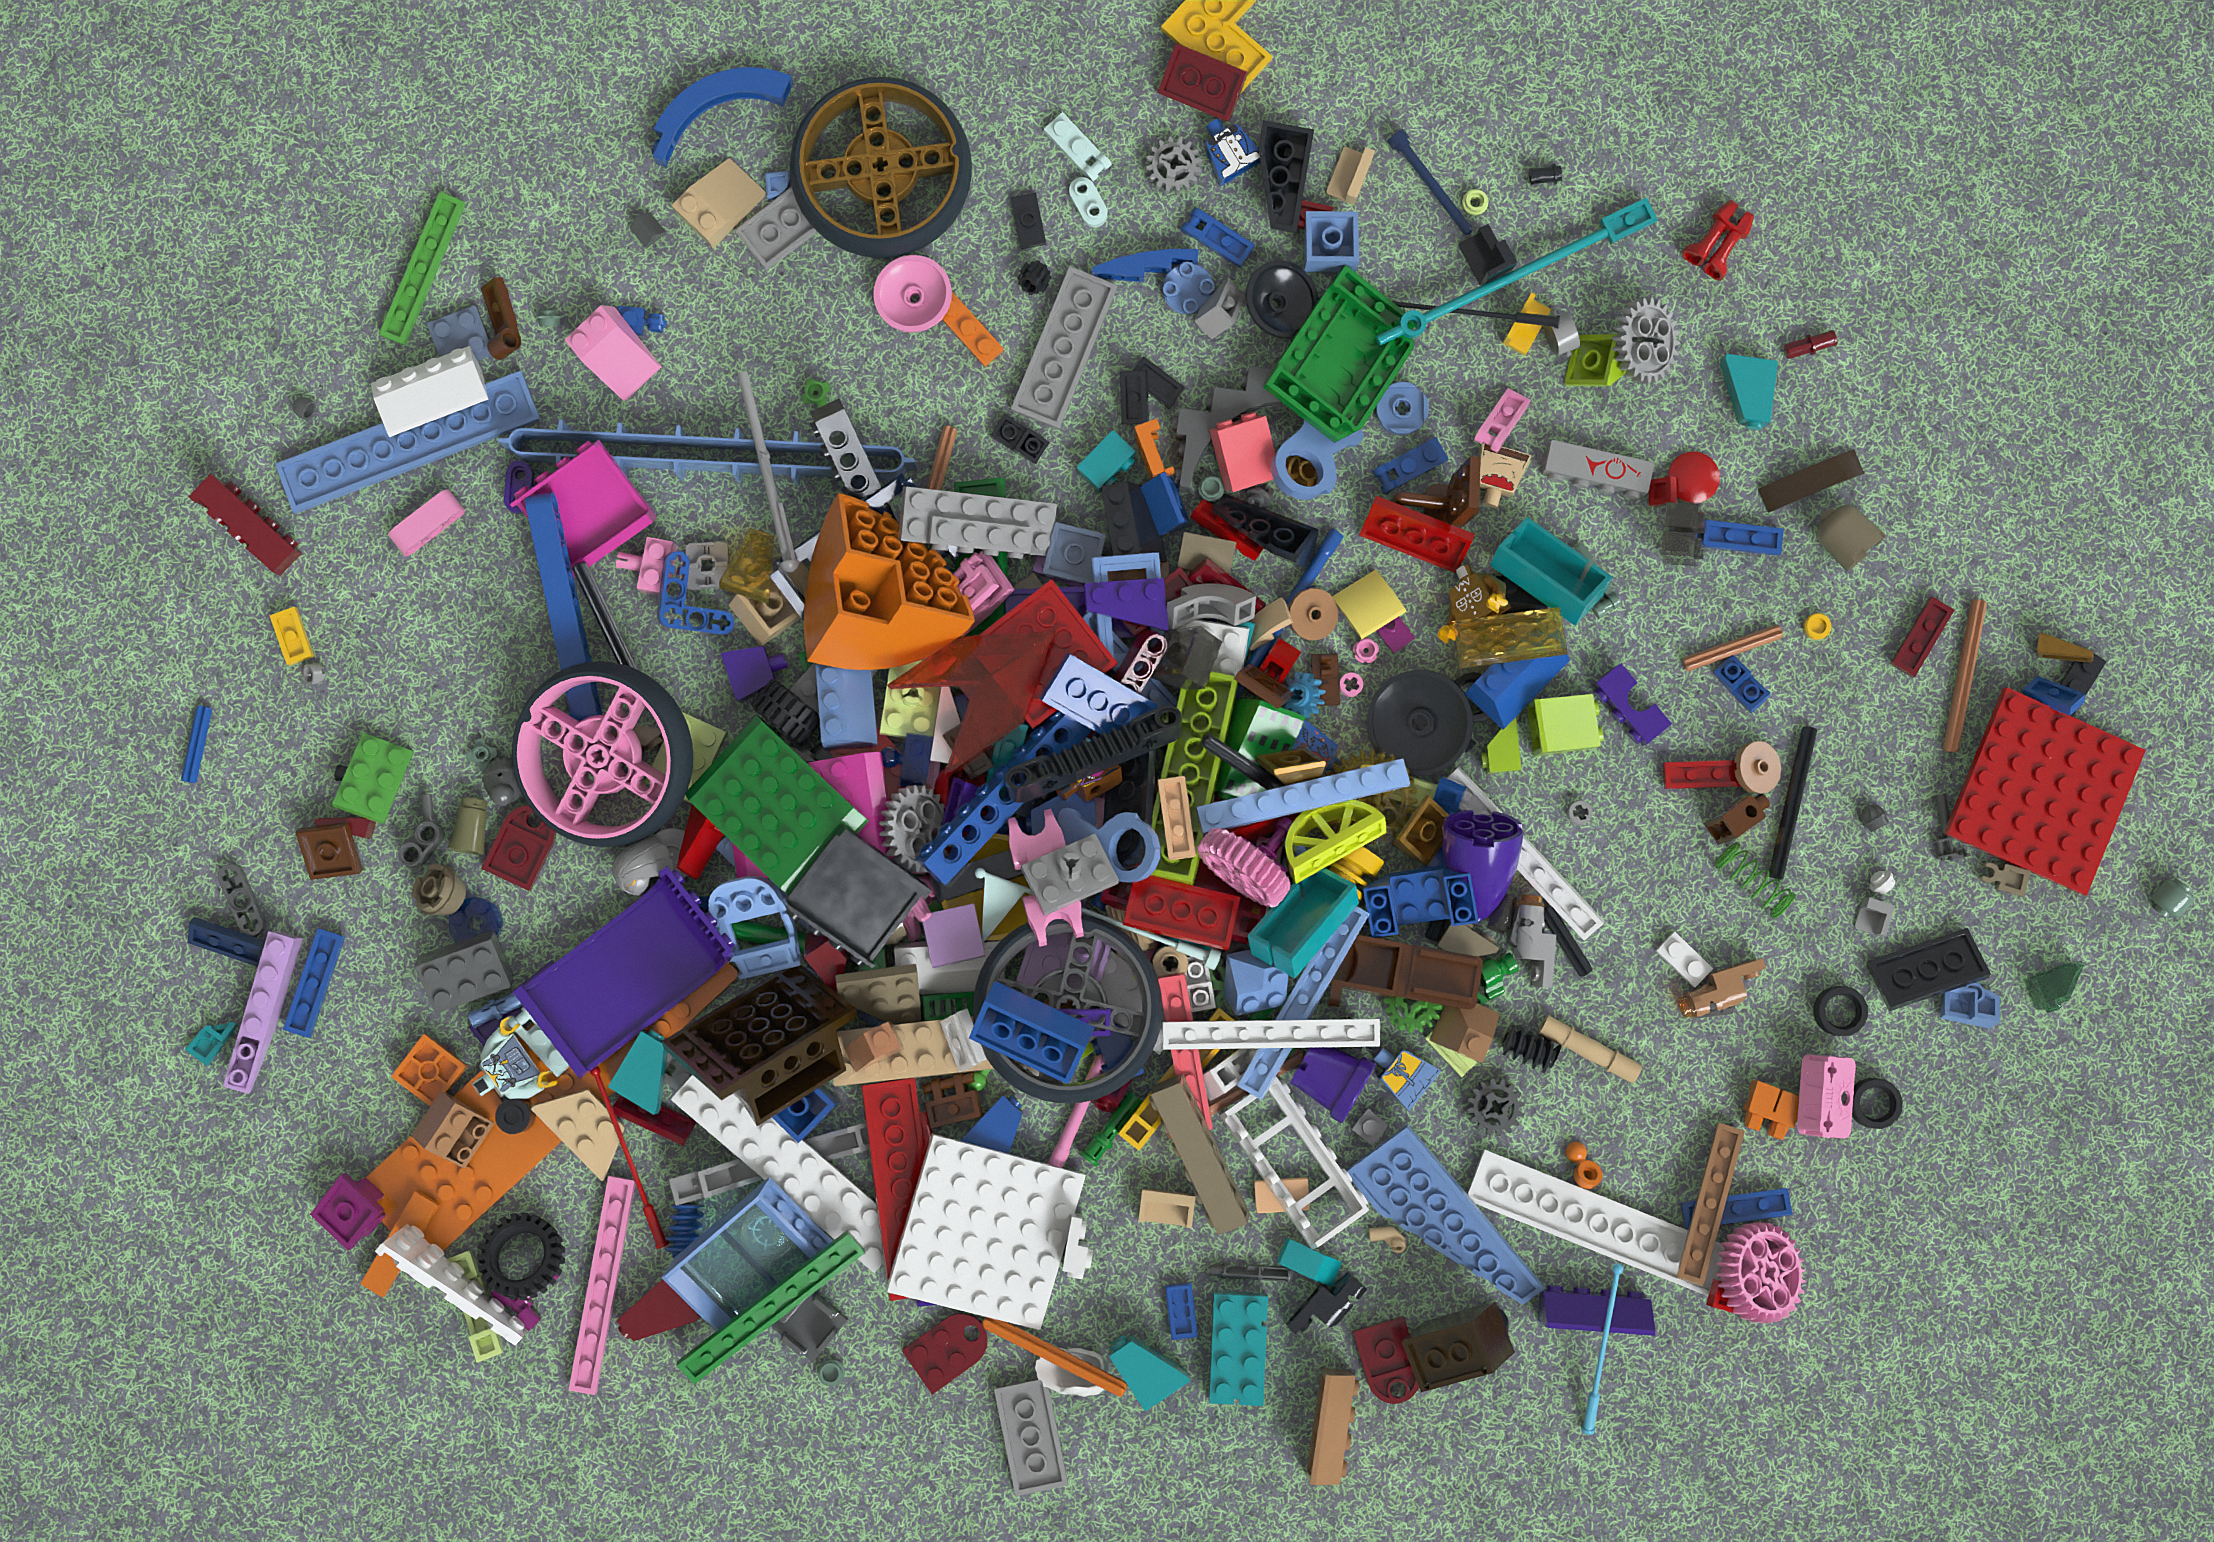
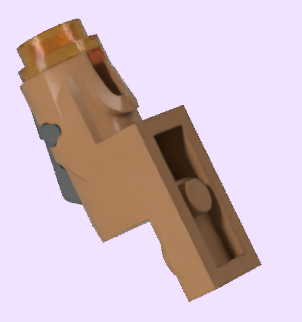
[1678,958,1766,1019]

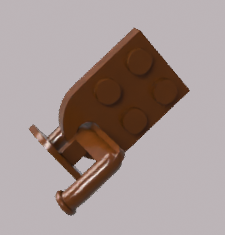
[1390,456,1481,528]

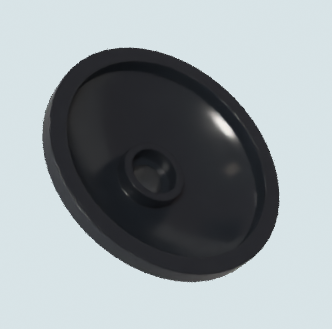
[1245,260,1319,338]

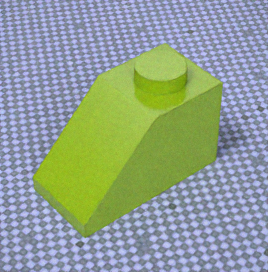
[1480,717,1521,774]

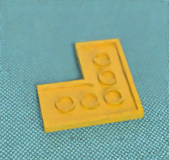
[1161,0,1273,93]

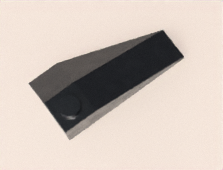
[1258,120,1315,233]

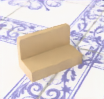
[1326,147,1375,205]

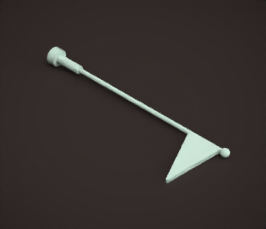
[975,868,1221,970]

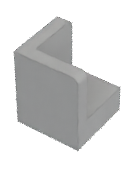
[1854,897,1895,936]

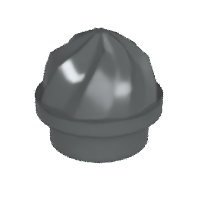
[1861,805,1889,832]

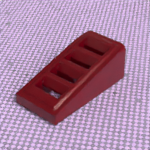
[314,817,376,839]

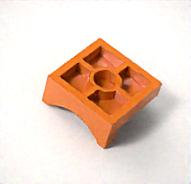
[1134,418,1175,480]
[391,1033,469,1106]

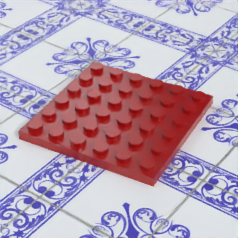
[1943,687,2146,896]

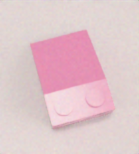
[565,305,662,401]

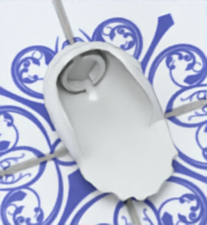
[1035,1348,1110,1397]

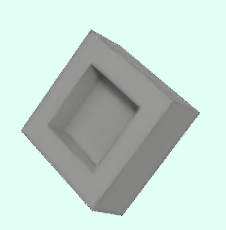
[1351,1108,1389,1146]

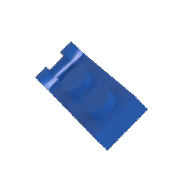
[1180,207,1255,269]
[1372,437,1449,494]

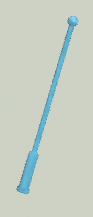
[1581,1263,1623,1435]

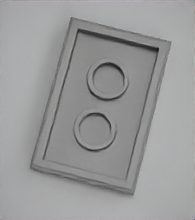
[734,186,818,271]

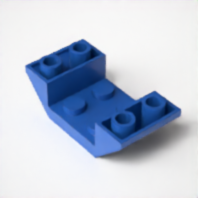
[1363,865,1479,938]

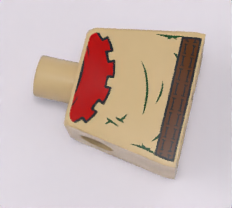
[1478,443,1531,508]

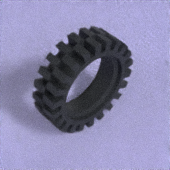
[477,1212,565,1300]

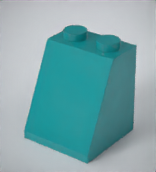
[1109,1334,1190,1412]

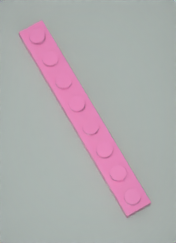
[569,1176,636,1395]

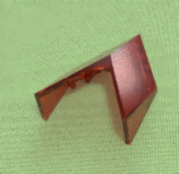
[887,632,1055,773]

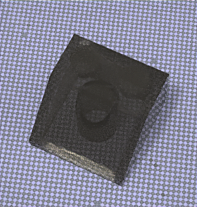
[1150,626,1222,690]

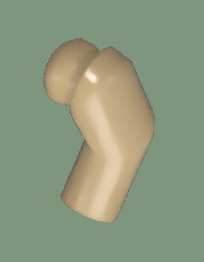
[1368,1226,1406,1253]

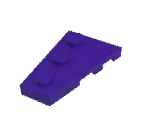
[1083,578,1169,632]

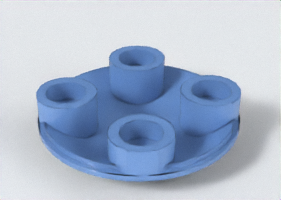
[1162,261,1215,315]

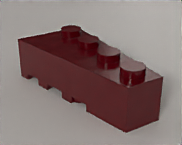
[188,474,302,576]

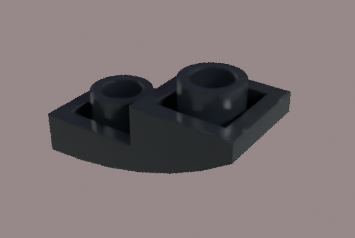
[990,414,1050,464]

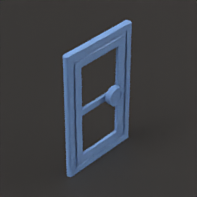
[1091,552,1168,669]

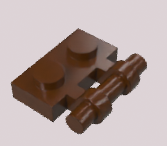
[922,1072,983,1129]

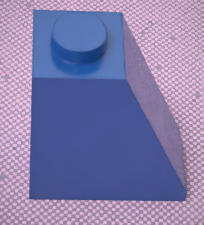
[1026,793,1097,836]
[960,1095,1023,1154]

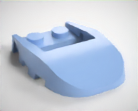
[708,876,801,980]

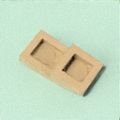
[1249,597,1293,651]

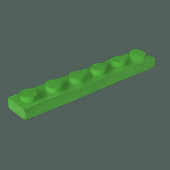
[379,192,466,346]

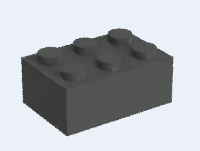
[414,929,514,1014]

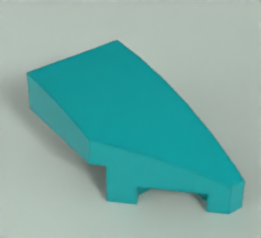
[185,1022,238,1067]

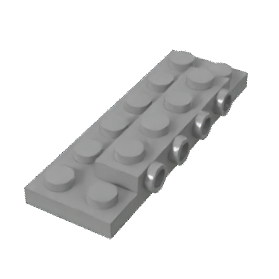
[898,487,1057,559]

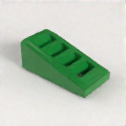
[919,991,974,1022]

